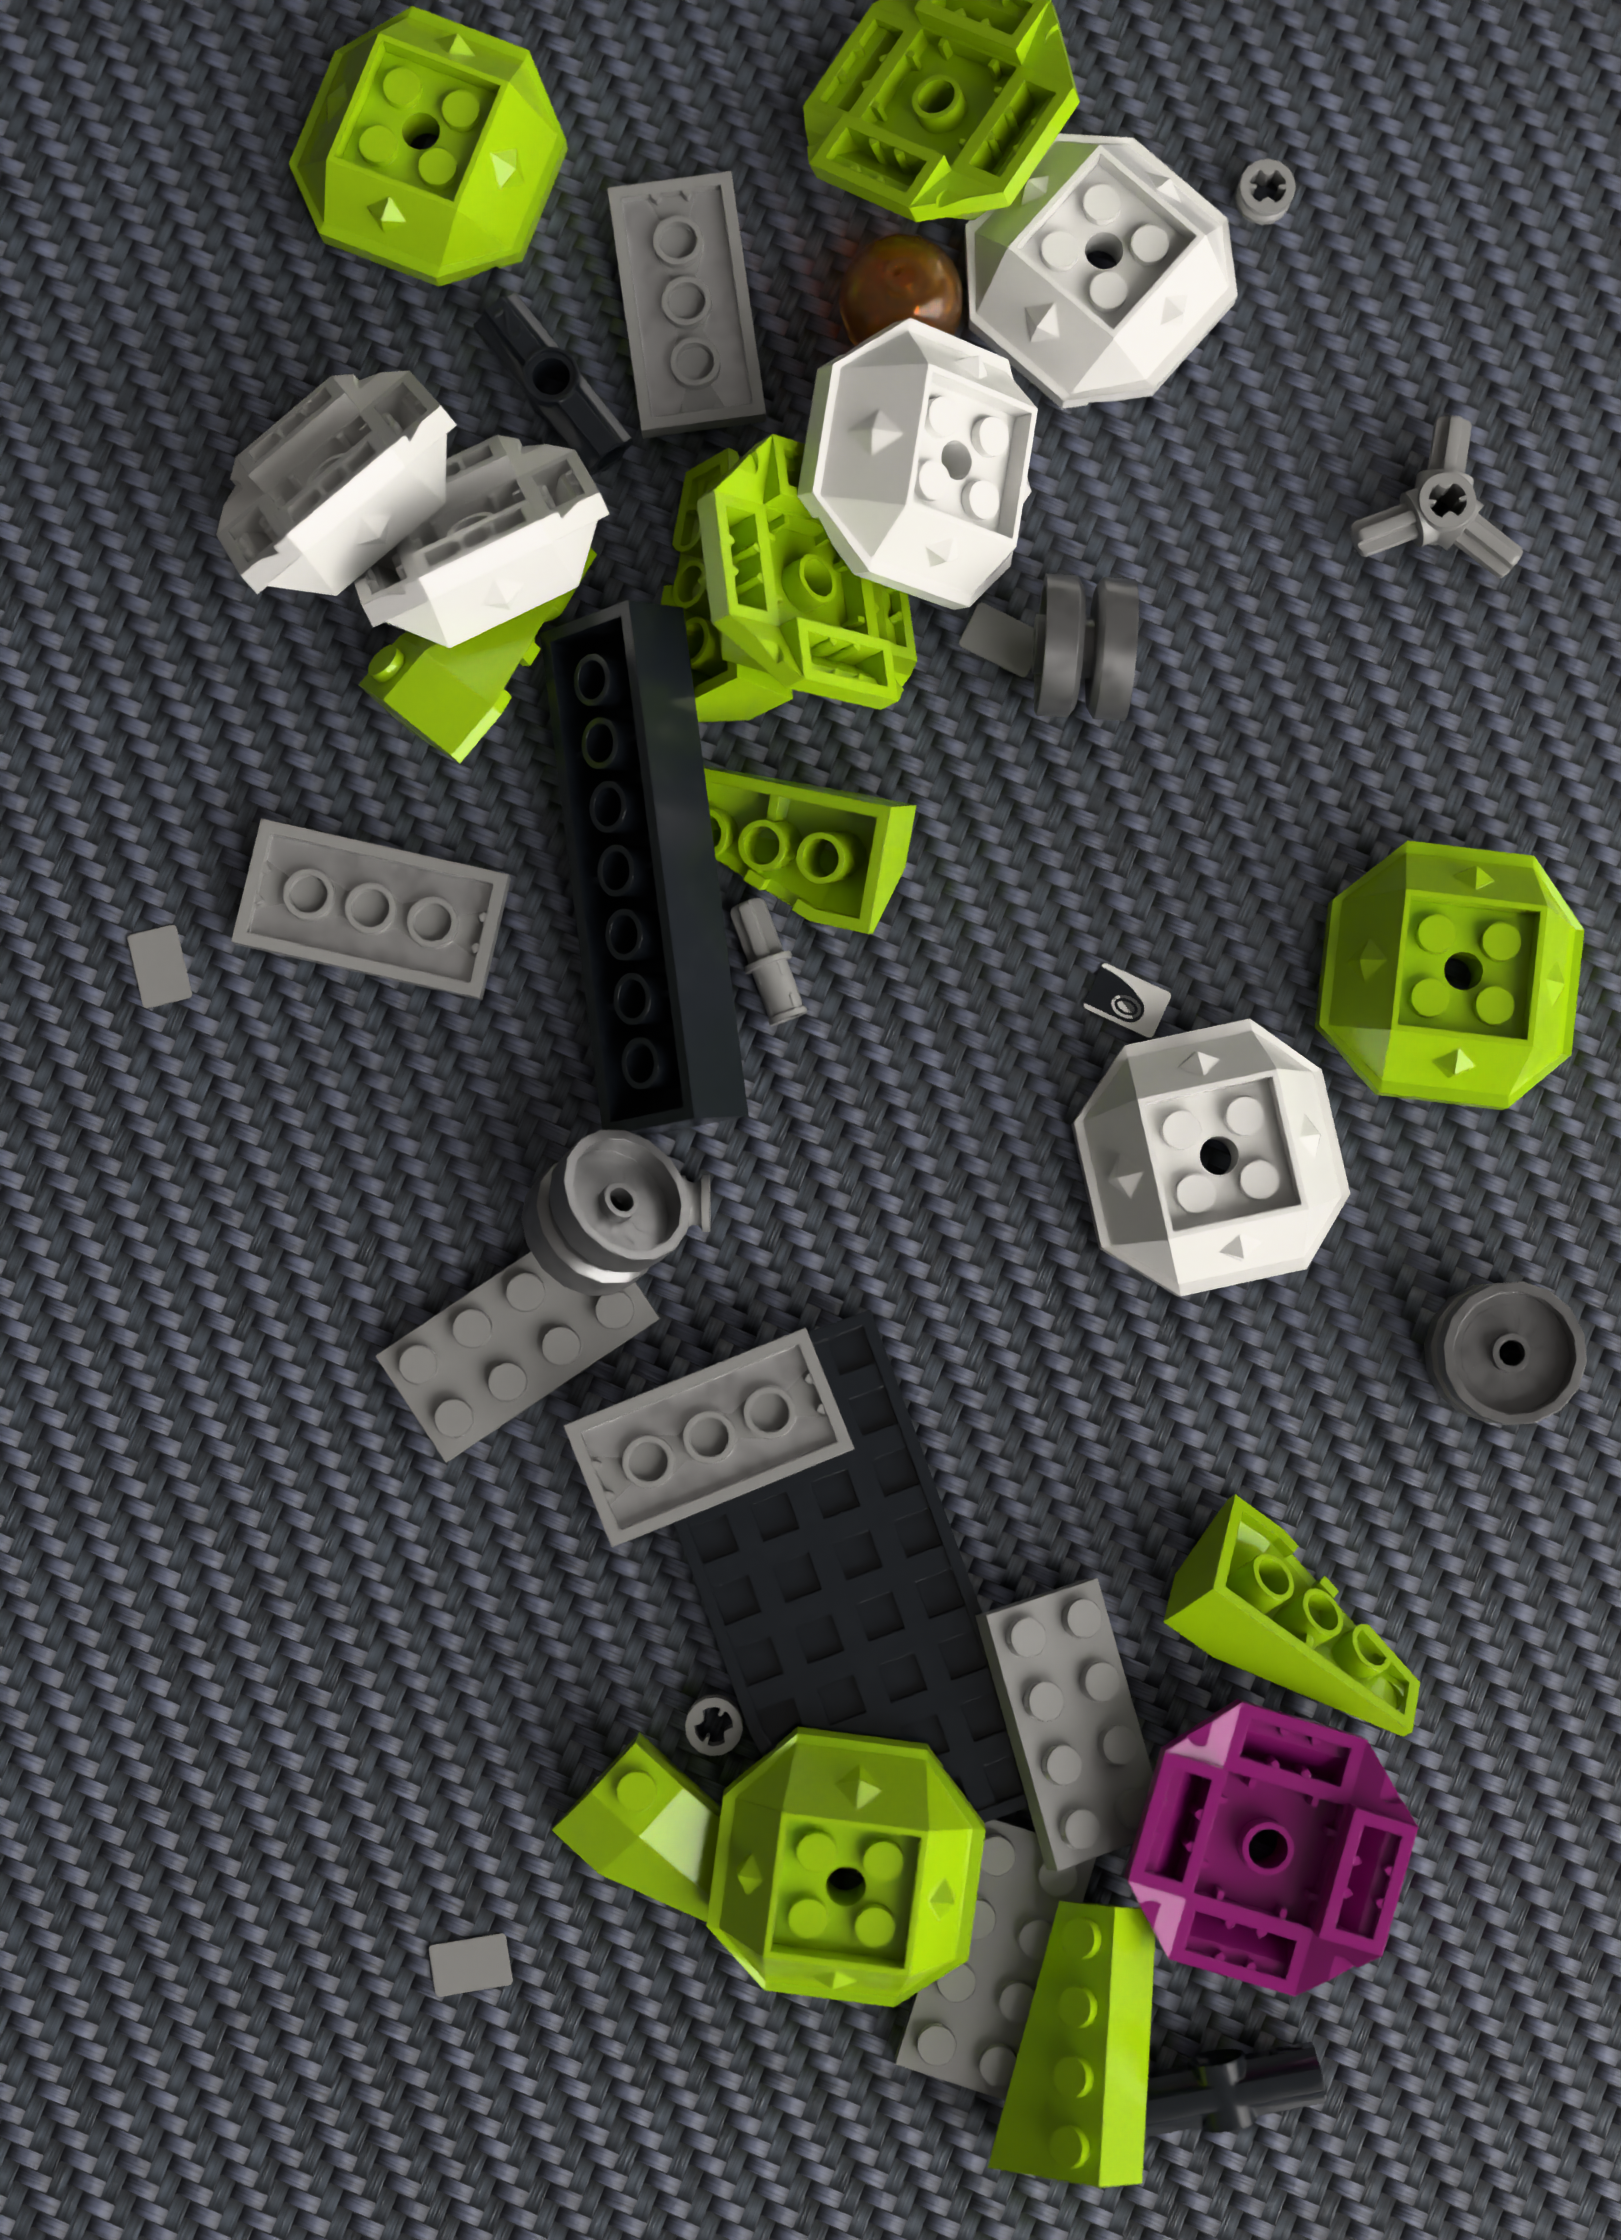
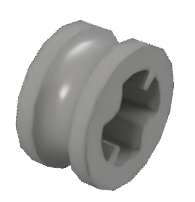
[1235,159,1296,225]
[681,1175,711,1232]
[685,1693,743,1756]

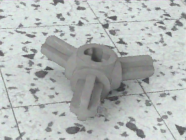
[1350,415,1523,578]

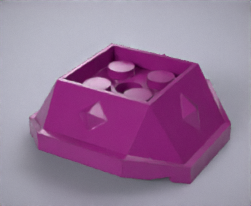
[1124,1699,1418,1996]

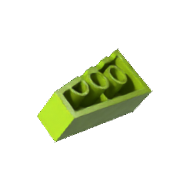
[987,1901,1155,2187]

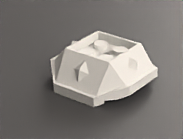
[964,134,1238,409]
[797,318,1038,610]
[216,371,456,596]
[354,435,609,648]
[1072,1019,1350,1297]

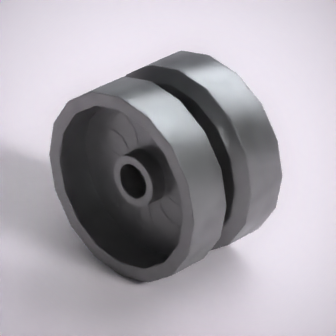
[1031,573,1139,721]
[521,1130,691,1296]
[1424,1282,1587,1425]

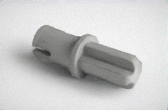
[730,898,808,1026]

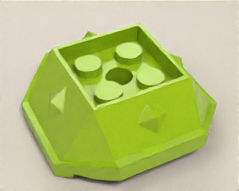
[803,0,1080,222]
[289,6,568,287]
[697,434,917,710]
[1315,841,1584,1110]
[706,1727,986,2007]

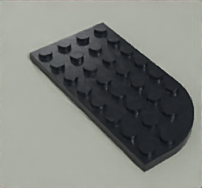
[629,1309,1029,1823]

